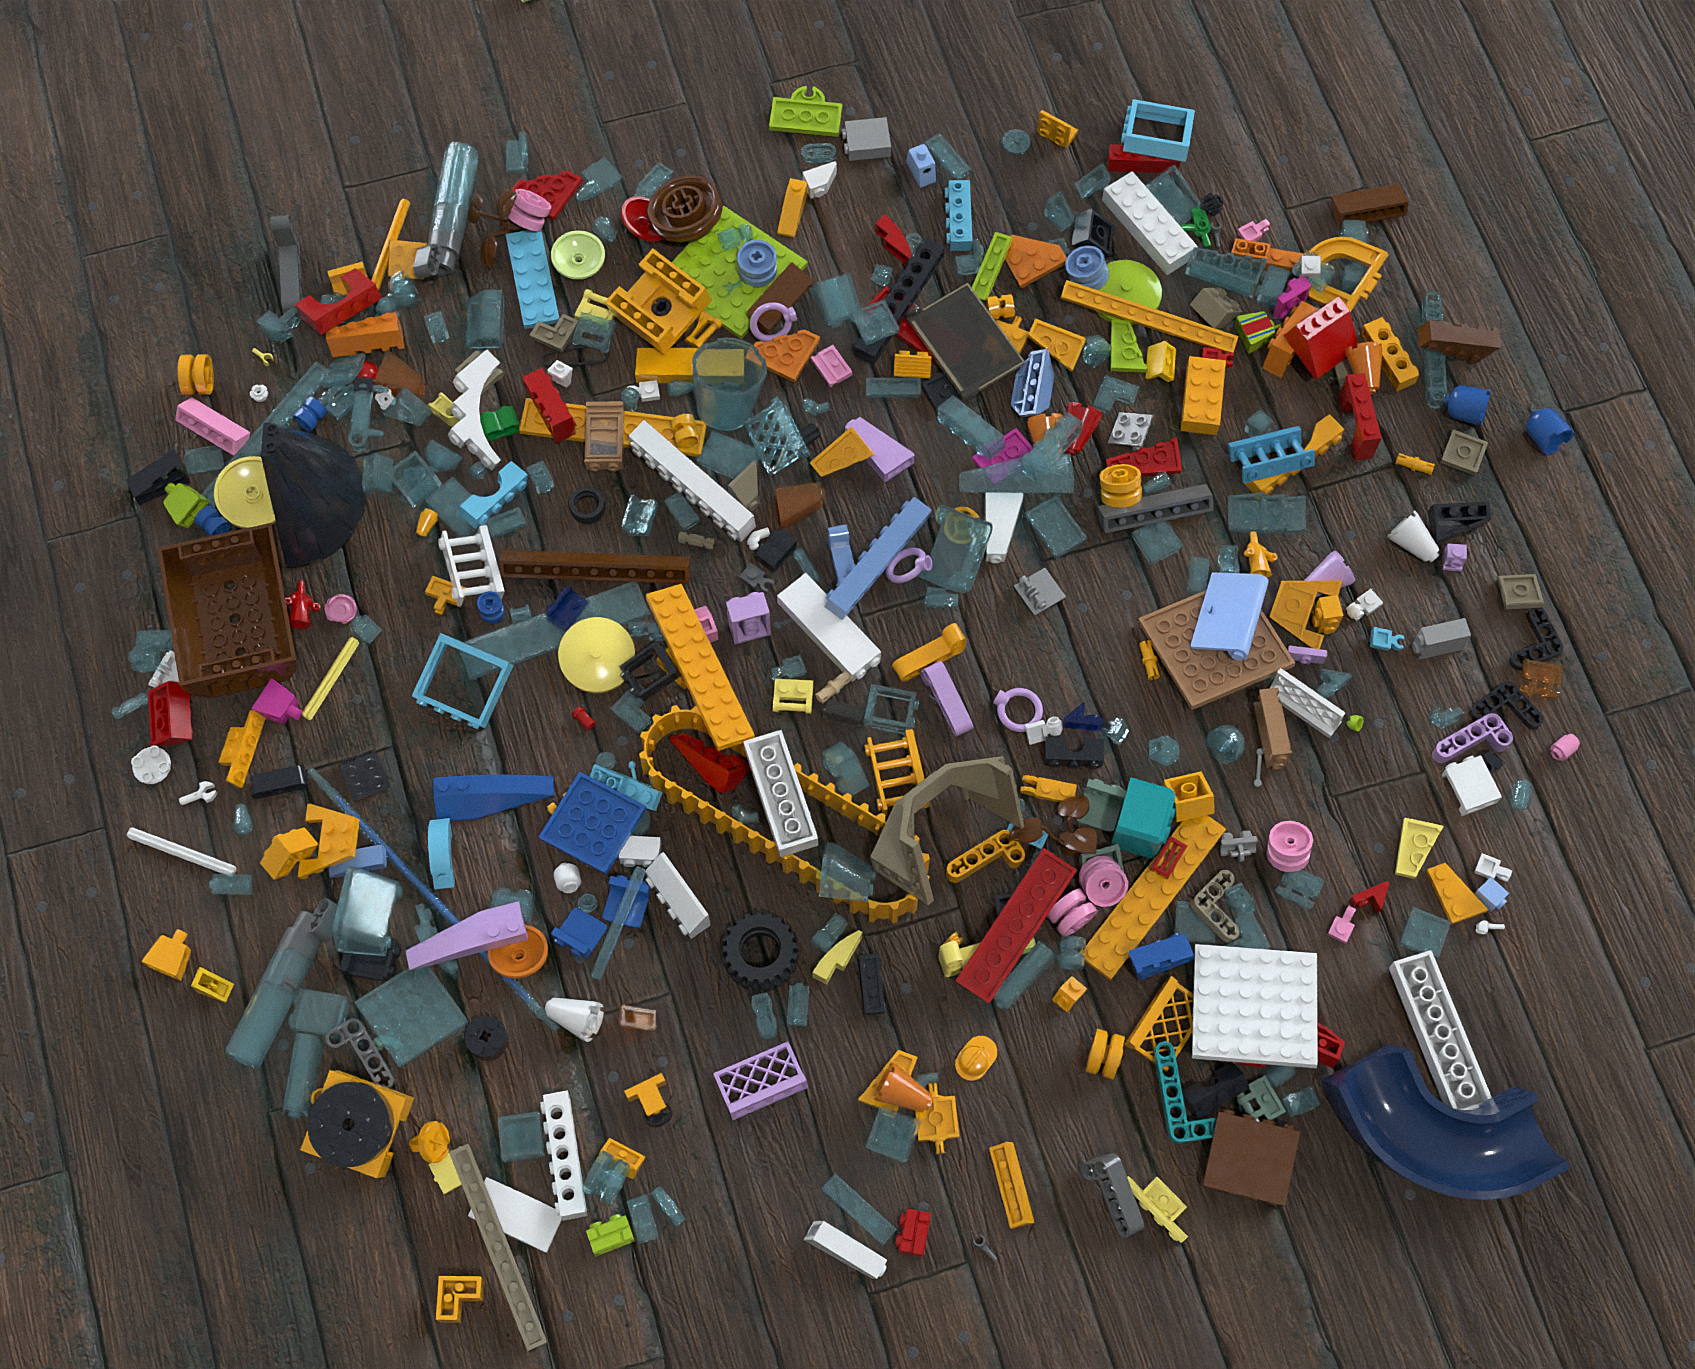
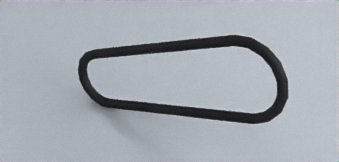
[541,343,609,368]

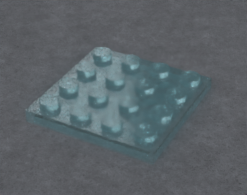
[355,966,468,1068]

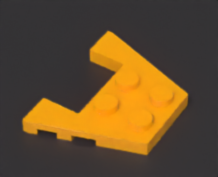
[1270,580,1343,649]
[298,804,360,879]

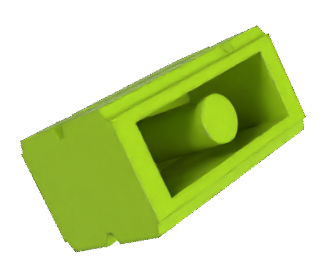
[586,1214,635,1257]

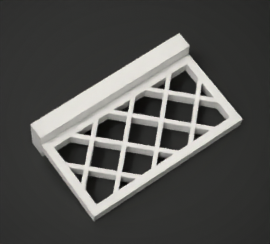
[1270,668,1345,738]

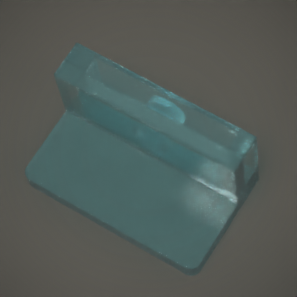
[506,132,528,172]
[184,445,226,474]
[363,452,393,494]

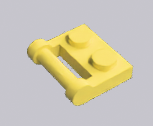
[574,289,615,330]
[773,679,813,714]

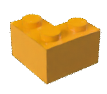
[260,827,319,880]
[436,1276,485,1323]

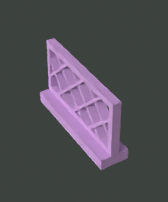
[713,1042,808,1120]

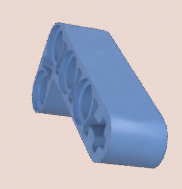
[827,524,862,599]

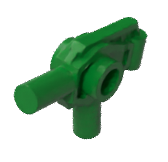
[1180,207,1212,249]

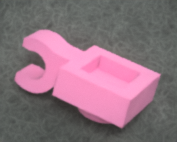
[1237,219,1270,241]
[1327,906,1356,944]

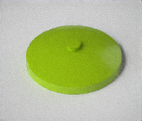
[1095,260,1162,326]

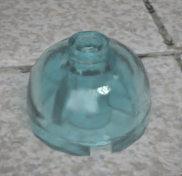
[387,270,421,307]
[425,439,463,474]
[1207,725,1246,765]

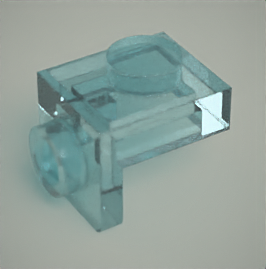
[1218,545,1240,573]
[349,614,382,644]
[1282,1086,1320,1117]

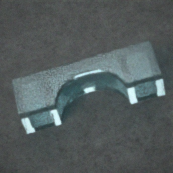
[1341,220,1369,291]

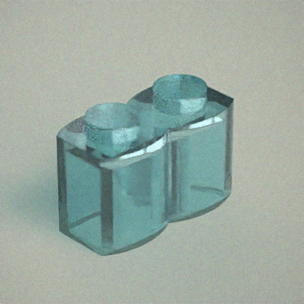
[752,993,778,1040]

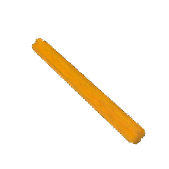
[371,199,410,290]

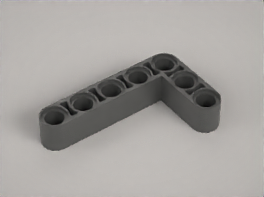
[271,215,302,314]

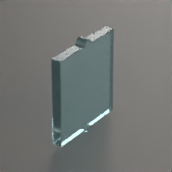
[581,157,623,194]

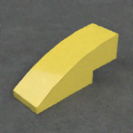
[812,930,863,985]

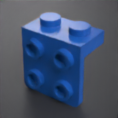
[602,875,651,928]
[551,907,607,960]

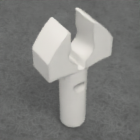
[179,781,217,805]

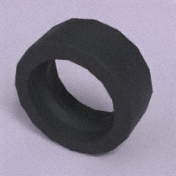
[569,487,606,524]

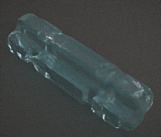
[794,548,819,582]
[111,692,148,719]

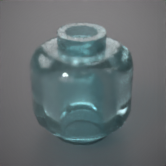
[592,216,618,244]

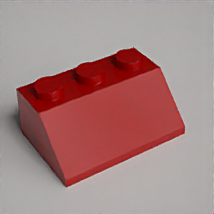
[148,681,193,747]

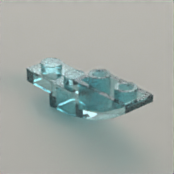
[414,903,459,979]

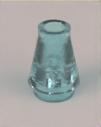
[574,179,602,203]
[667,380,695,398]
[621,387,640,411]
[1142,472,1172,495]
[233,804,253,835]

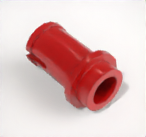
[572,706,596,731]

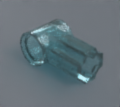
[810,913,849,954]

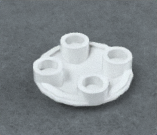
[131,746,171,784]

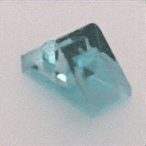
[1075,163,1111,199]
[1317,669,1352,699]

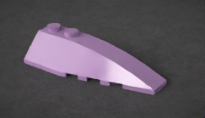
[405,901,528,971]

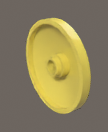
[214,456,276,529]
[558,617,635,693]

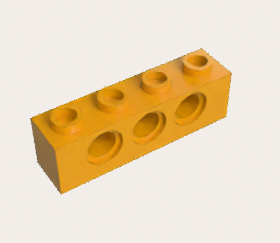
[1360,317,1419,392]

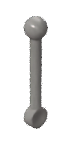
[1253,748,1264,788]

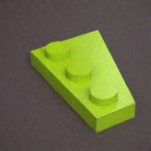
[1110,320,1148,373]

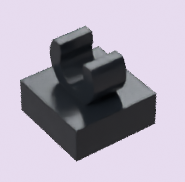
[1484,750,1506,774]

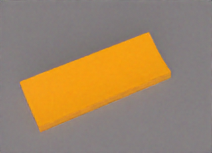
[635,348,746,384]

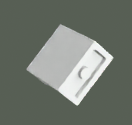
[1442,756,1502,816]

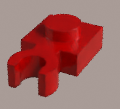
[1202,347,1234,368]

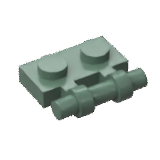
[1237,1076,1286,1122]

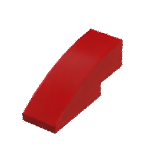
[875,215,912,266]

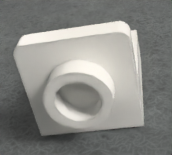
[547,360,572,388]

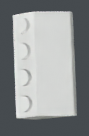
[645,852,710,939]

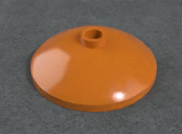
[487,925,548,978]

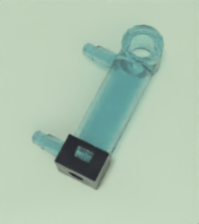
[348,377,389,452]

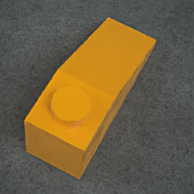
[777,178,808,238]

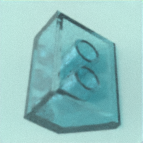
[465,290,505,348]

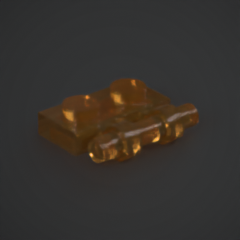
[1520,659,1563,699]

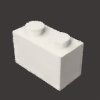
[619,836,662,868]

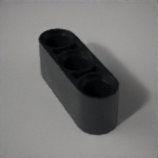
[249,766,308,799]

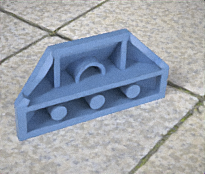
[1011,349,1054,417]

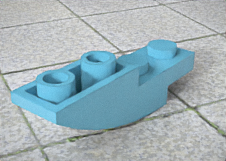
[590,764,663,811]

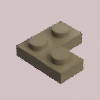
[530,314,579,352]

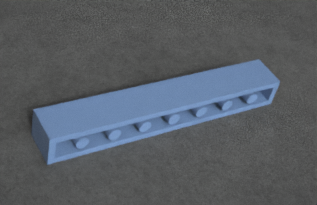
[825,497,932,620]

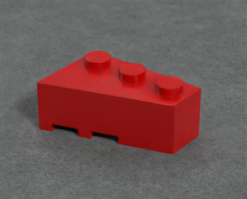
[1317,1022,1345,1069]

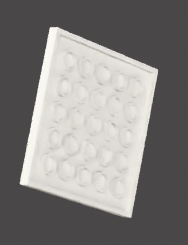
[1192,944,1317,1068]

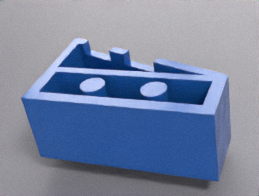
[1128,933,1194,981]

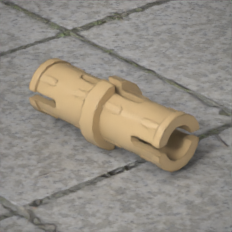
[815,671,852,704]

